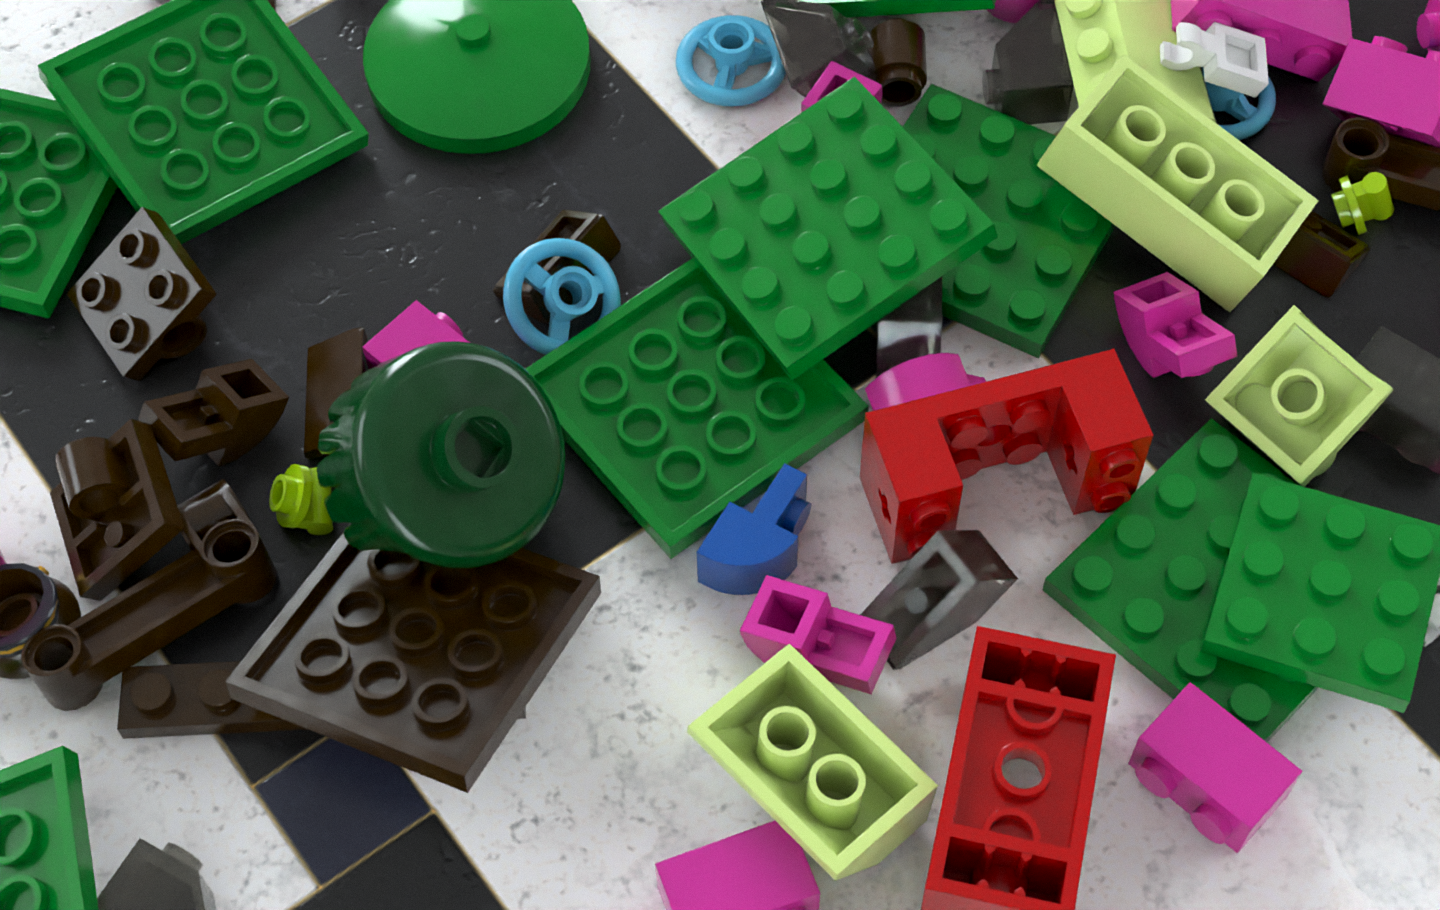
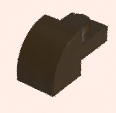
[138,359,289,467]

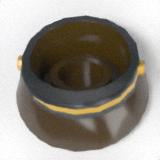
[0,563,81,679]

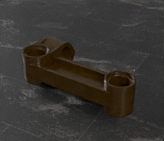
[1322,117,1440,211]
[21,479,277,711]

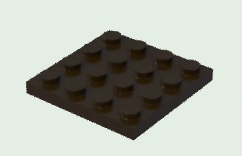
[225,523,601,793]

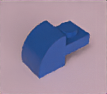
[696,463,812,595]

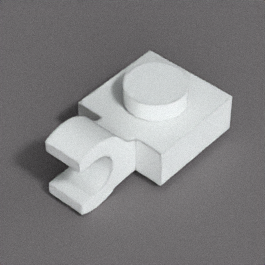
[1160,21,1269,98]

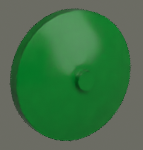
[363,0,591,154]

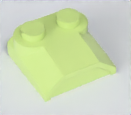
[1205,305,1394,487]

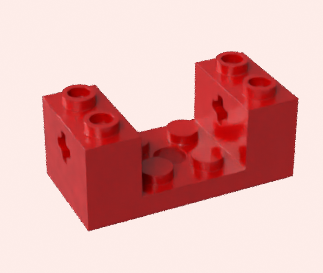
[859,349,1153,564]
[920,626,1116,910]

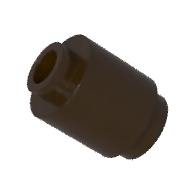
[868,18,927,106]

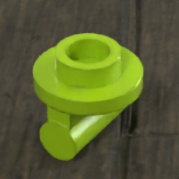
[1331,172,1394,235]
[269,464,333,535]

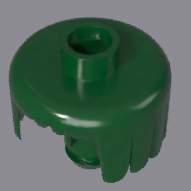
[317,341,565,568]

